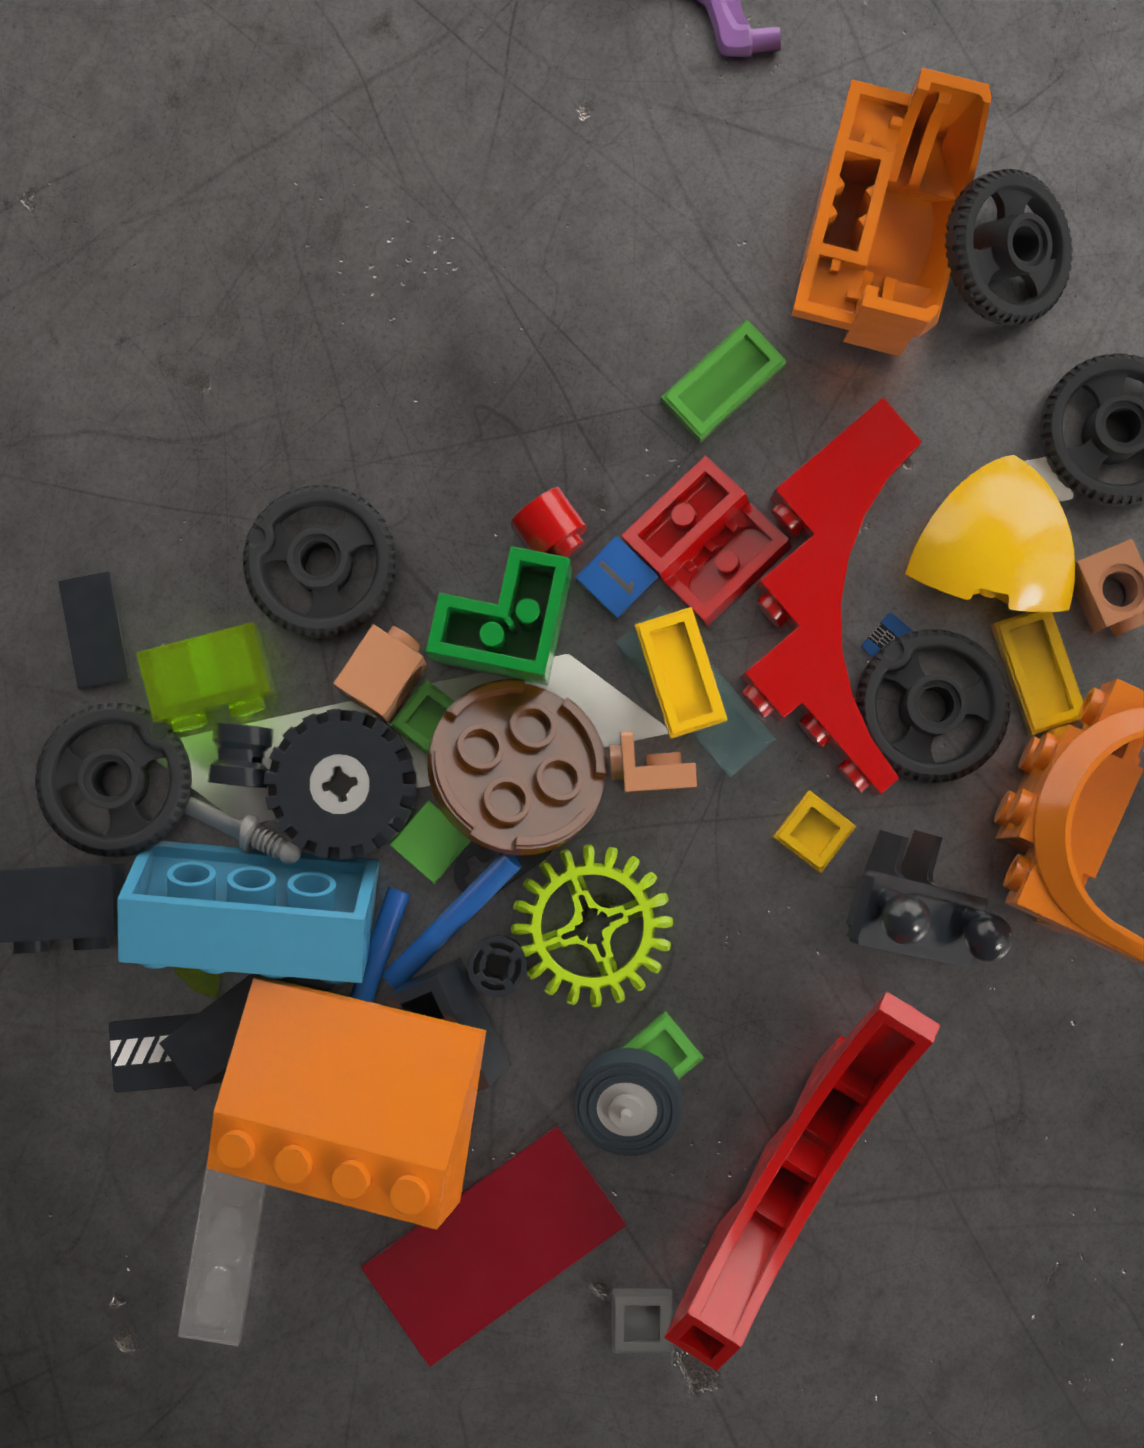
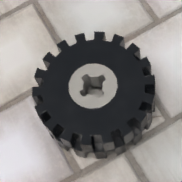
[264,709,418,860]

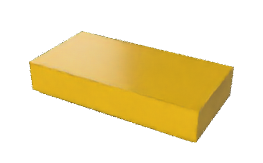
[634,607,728,739]
[990,612,1083,736]

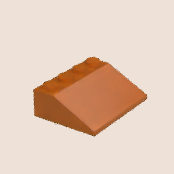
[207,975,486,1230]

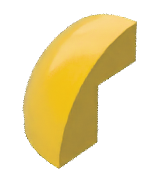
[905,455,1075,612]

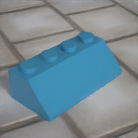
[117,841,379,984]

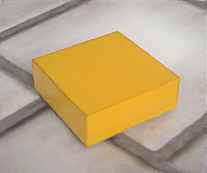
[772,790,856,873]

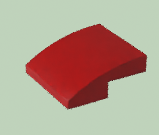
[621,455,792,628]

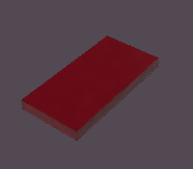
[360,1124,627,1367]

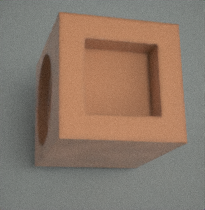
[1073,538,1144,637]
[333,624,428,725]

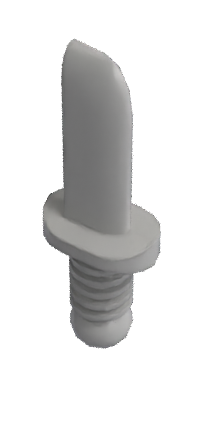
[184,798,301,864]

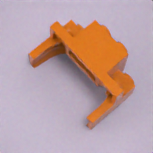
[791,67,992,356]
[994,679,1144,965]

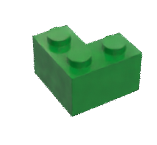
[426,546,572,686]

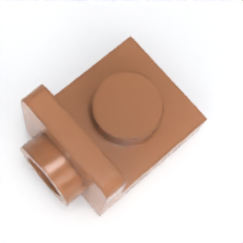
[609,731,697,792]

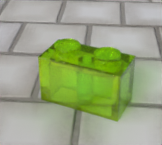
[136,622,278,732]

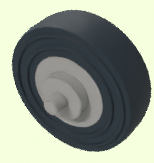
[574,1048,683,1156]

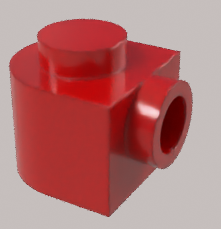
[511,487,587,557]

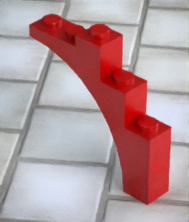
[740,397,922,796]
[664,991,941,1371]

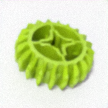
[511,844,673,1007]

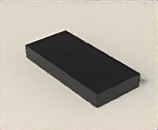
[58,571,131,690]

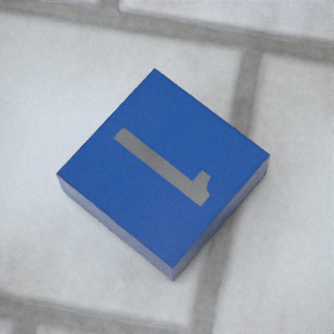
[575,536,658,620]

